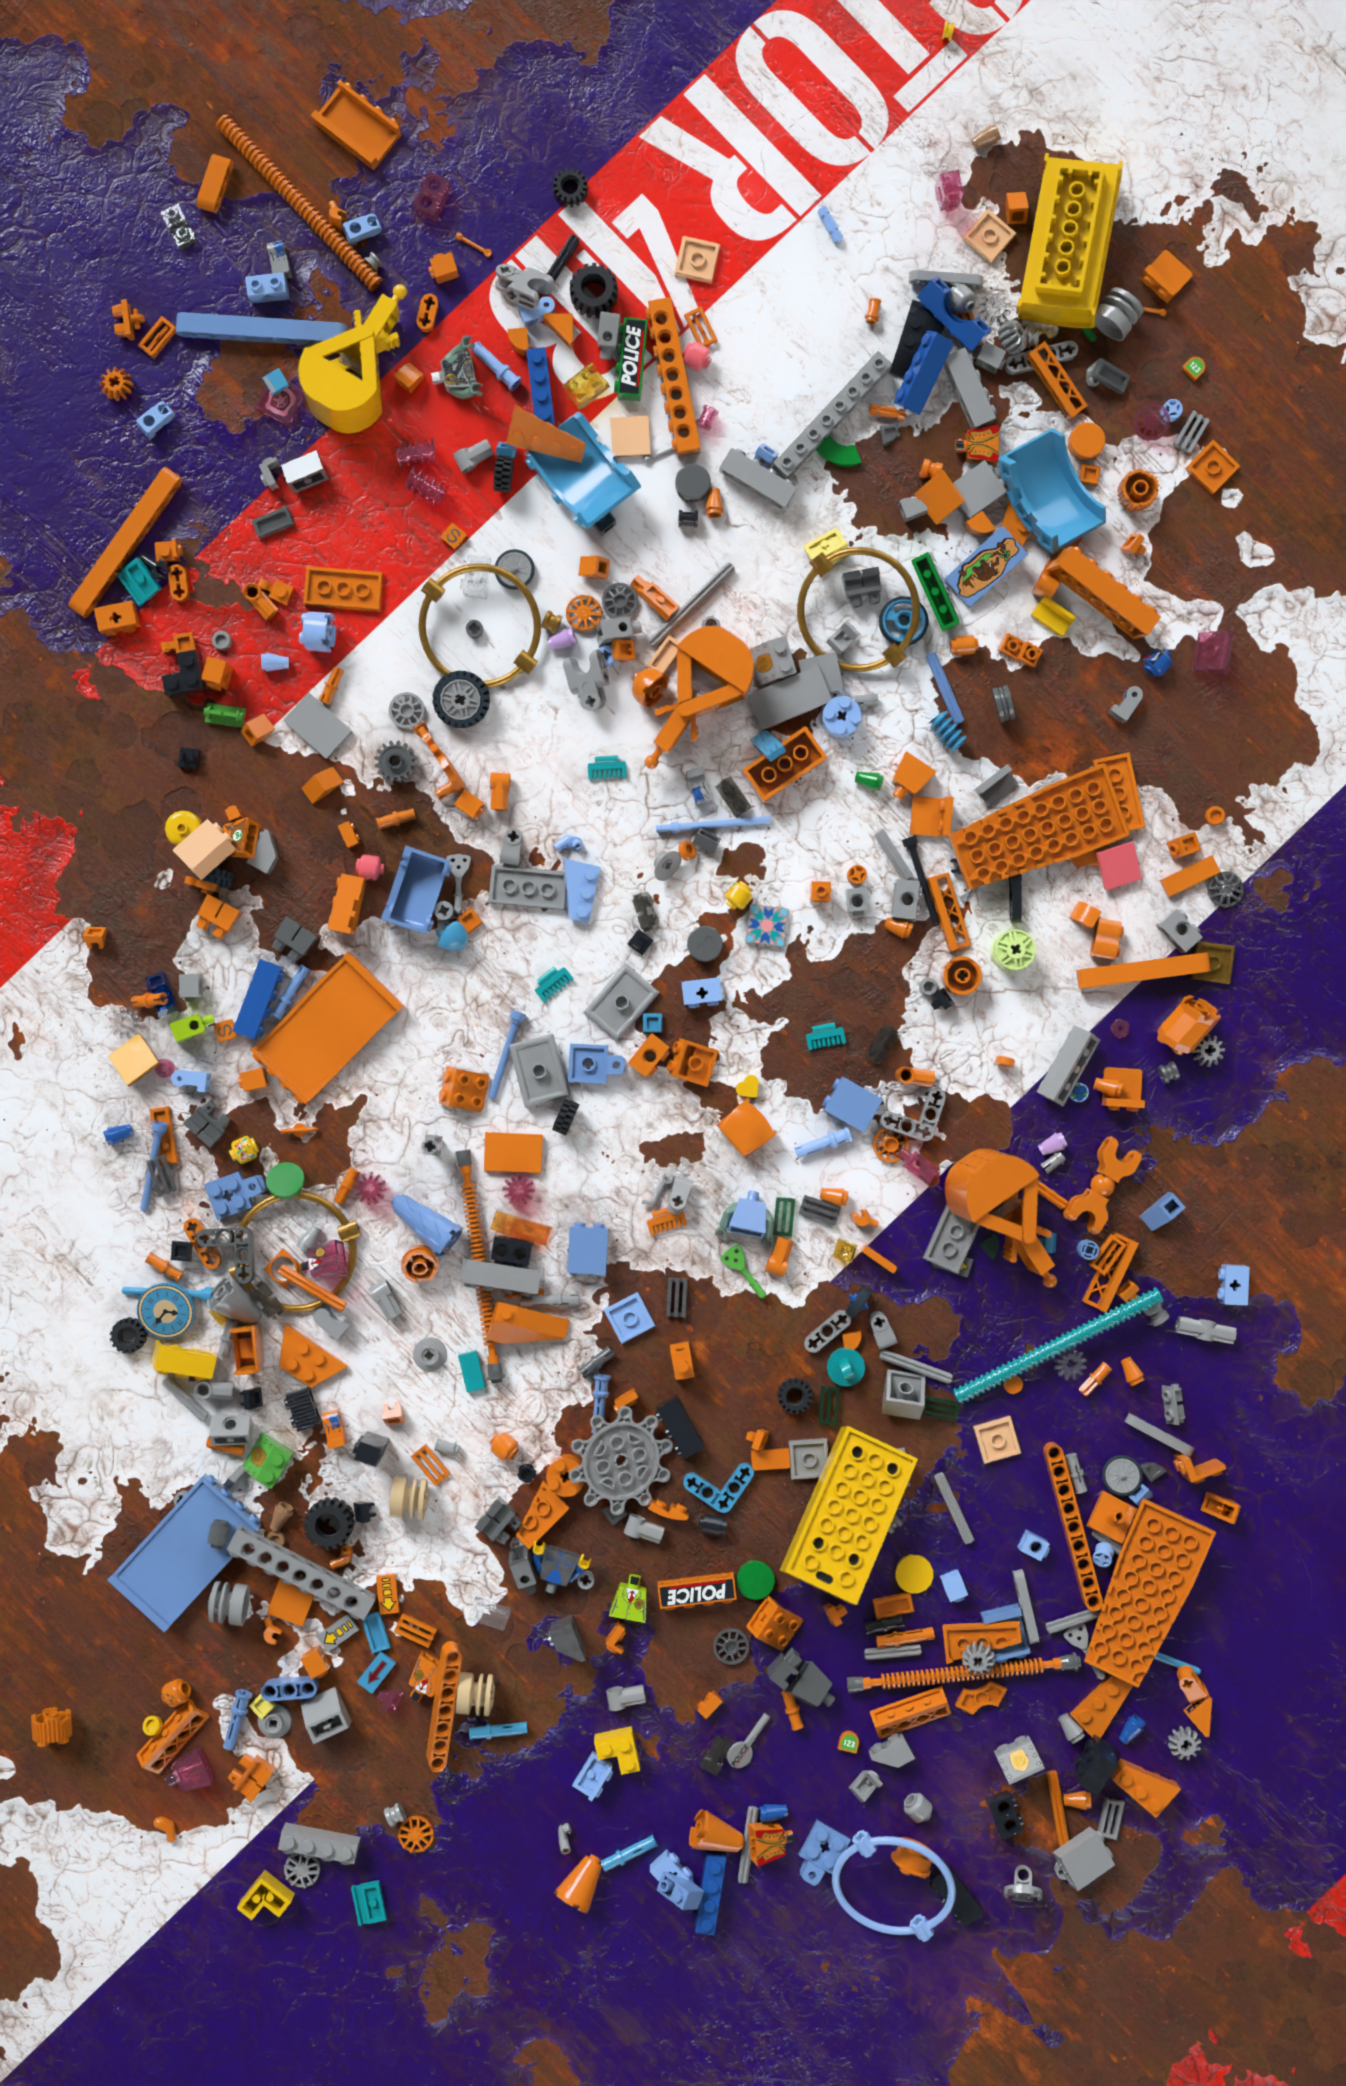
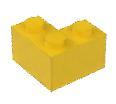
[594,1726,640,1775]
[237,1870,295,1920]

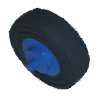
[845,1285,872,1318]

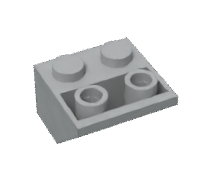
[300,1686,352,1744]

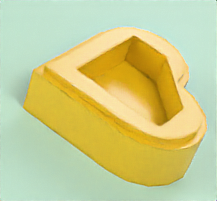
[736,1075,759,1098]

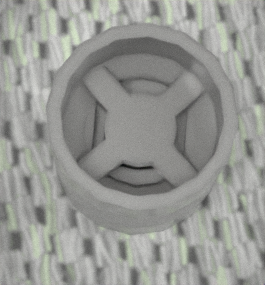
[1143,1302,1170,1327]

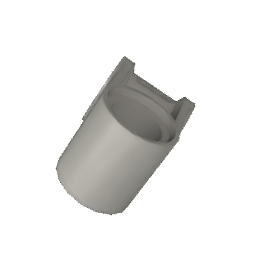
[500,828,522,866]
[667,1175,694,1215]
[869,1311,897,1350]

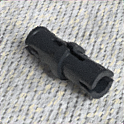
[864,1615,904,1635]

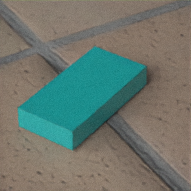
[458,1350,486,1392]

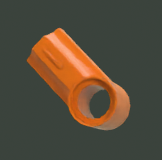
[243,583,279,621]
[490,772,511,811]
[895,1067,935,1088]
[765,1236,794,1277]

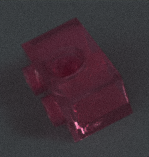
[935,169,964,212]

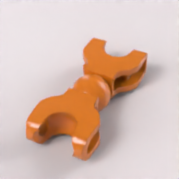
[1063,1136,1142,1235]

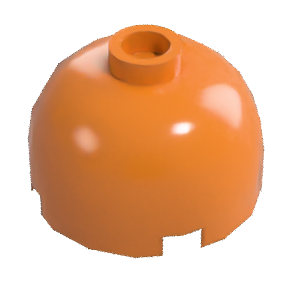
[632,668,669,708]

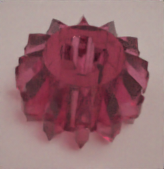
[354,1172,387,1205]
[502,1173,535,1206]

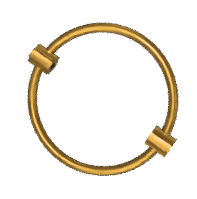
[797,547,920,672]
[418,563,541,688]
[229,1191,361,1312]

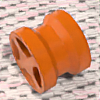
[847,865,867,885]

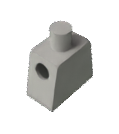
[597,312,621,360]
[595,617,642,647]

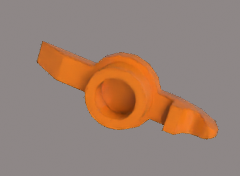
[280,1123,319,1137]

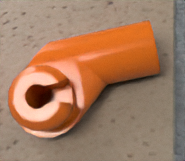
[330,1545,353,1570]

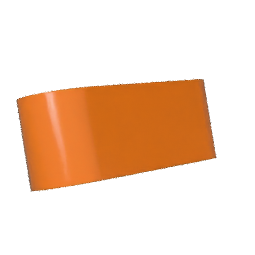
[196,154,233,214]

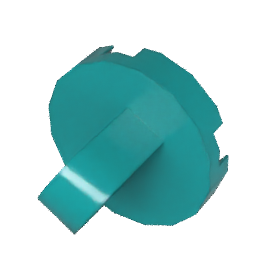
[826,1348,865,1386]

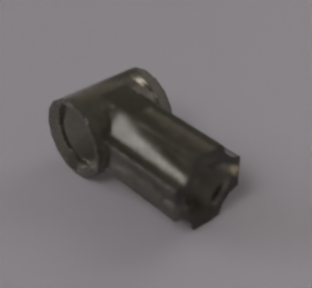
[698,1734,732,1777]

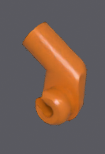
[153,1816,177,1842]

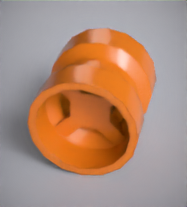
[919,458,943,479]

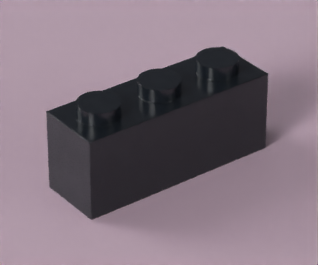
[655,1395,705,1459]
[352,1431,389,1467]
[929,1860,984,1927]

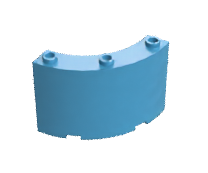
[524,412,642,529]
[998,428,1106,554]

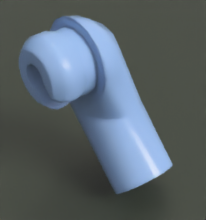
[553,835,583,852]

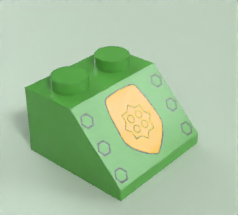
[242,1433,295,1489]

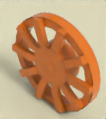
[566,595,602,631]
[873,1127,909,1162]

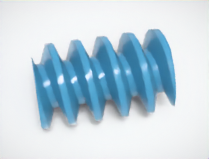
[927,711,967,754]

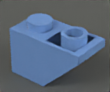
[1139,1192,1186,1231]
[657,1872,704,1910]

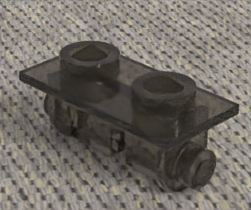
[715,776,752,818]
[632,892,659,933]
[865,1024,899,1065]
[250,1281,285,1320]

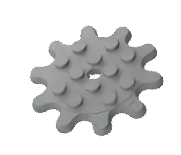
[569,1406,673,1515]

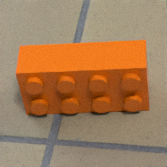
[741,726,828,804]

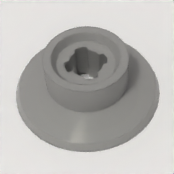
[654,851,682,881]
[413,1337,447,1371]
[257,1704,292,1738]

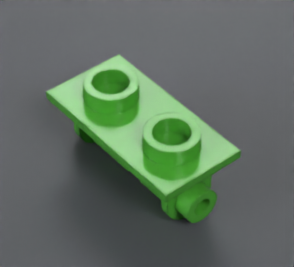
[204,703,246,728]

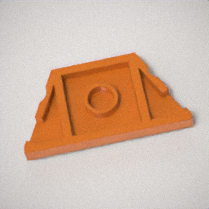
[279,1324,348,1388]

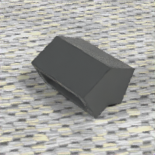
[692,828,721,854]

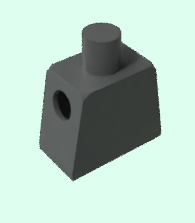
[509,1545,537,1595]
[786,1661,835,1707]

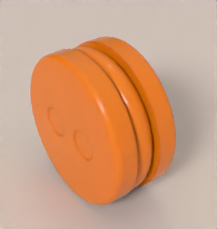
[1068,422,1106,461]

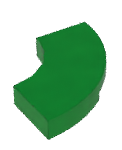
[815,434,861,467]

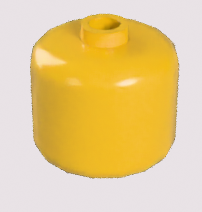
[165,811,203,846]

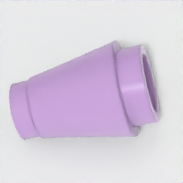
[547,628,577,650]
[1038,1132,1068,1156]

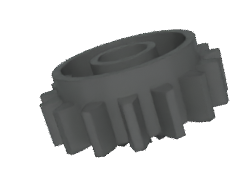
[374,740,417,783]

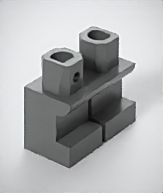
[841,566,882,608]
[272,916,319,963]
[183,1101,232,1148]
[475,1496,522,1545]
[767,1647,803,1690]

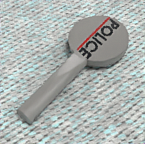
[727,1712,770,1768]

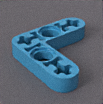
[683,1462,754,1513]

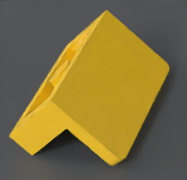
[1030,596,1076,637]

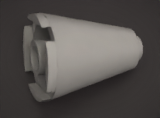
[207,1276,262,1325]

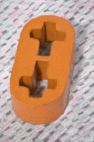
[416,294,439,332]
[168,564,190,602]

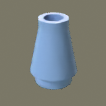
[261,652,289,672]

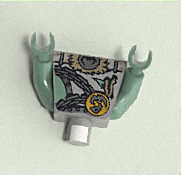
[431,336,483,399]

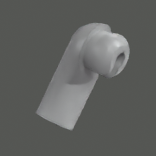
[1086,358,1101,387]
[558,1823,572,1855]

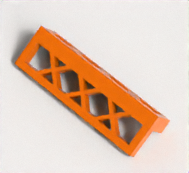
[1025,341,1088,420]
[926,872,971,952]
[1082,1232,1139,1312]
[869,1686,951,1739]
[136,1698,210,1774]

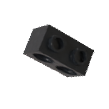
[491,1235,533,1268]
[986,1790,1024,1840]

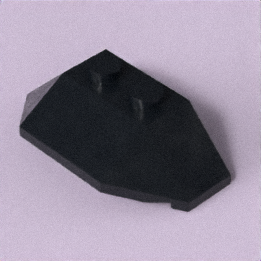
[889,299,944,378]

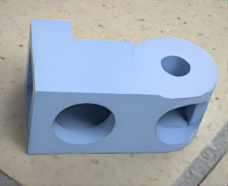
[343,214,382,246]
[517,296,555,327]
[136,401,175,440]
[171,1070,211,1092]

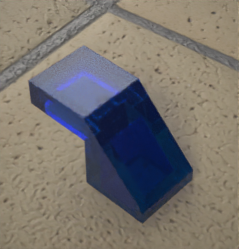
[146,971,177,1018]

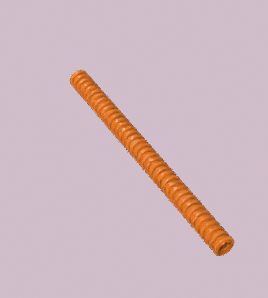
[216,114,383,291]

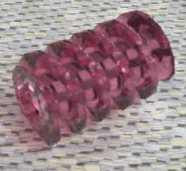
[395,438,437,468]
[406,466,449,506]

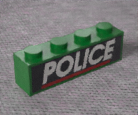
[614,317,648,402]
[911,552,964,631]

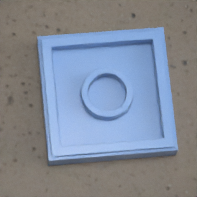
[604,1292,655,1344]

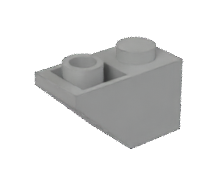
[246,829,279,875]
[869,1732,915,1768]

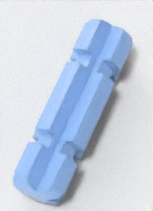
[817,206,843,243]

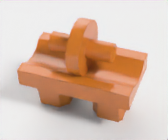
[112,299,145,340]

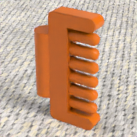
[647,1208,687,1236]

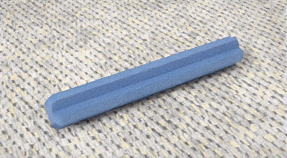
[926,652,964,724]

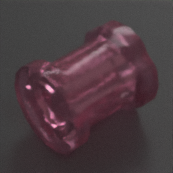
[696,405,719,431]

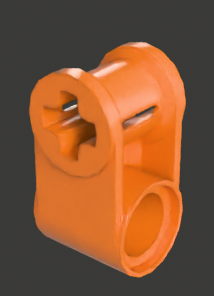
[1177,1665,1209,1705]

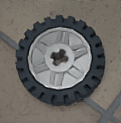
[432,670,490,728]

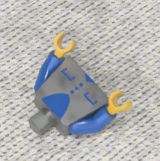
[533,1541,592,1594]

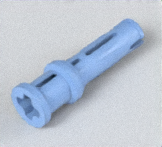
[470,341,522,392]
[794,1126,853,1159]

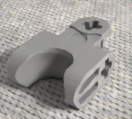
[495,264,555,310]
[563,649,610,711]

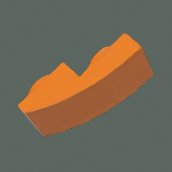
[997,633,1043,667]
[648,1499,689,1520]

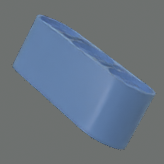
[261,1676,320,1701]

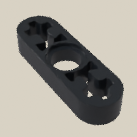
[1009,874,1022,923]

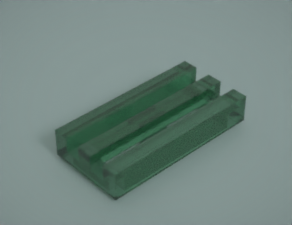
[773,1197,796,1237]
[818,1385,840,1426]
[922,1395,960,1421]

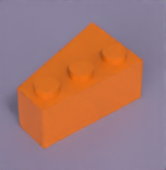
[327,874,367,936]
[1110,1758,1181,1818]

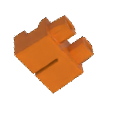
[196,894,243,939]
[228,1753,276,1803]

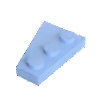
[562,858,601,923]

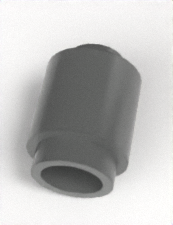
[207,1519,230,1549]

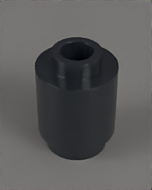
[698,1514,727,1536]

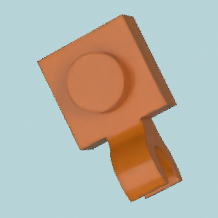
[258,578,295,606]
[160,632,196,654]

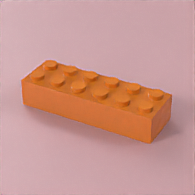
[1046,546,1161,639]

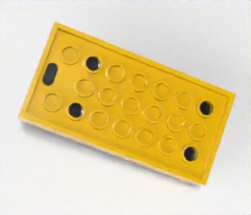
[780,1426,918,1605]

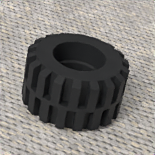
[569,263,618,318]
[304,1497,355,1550]

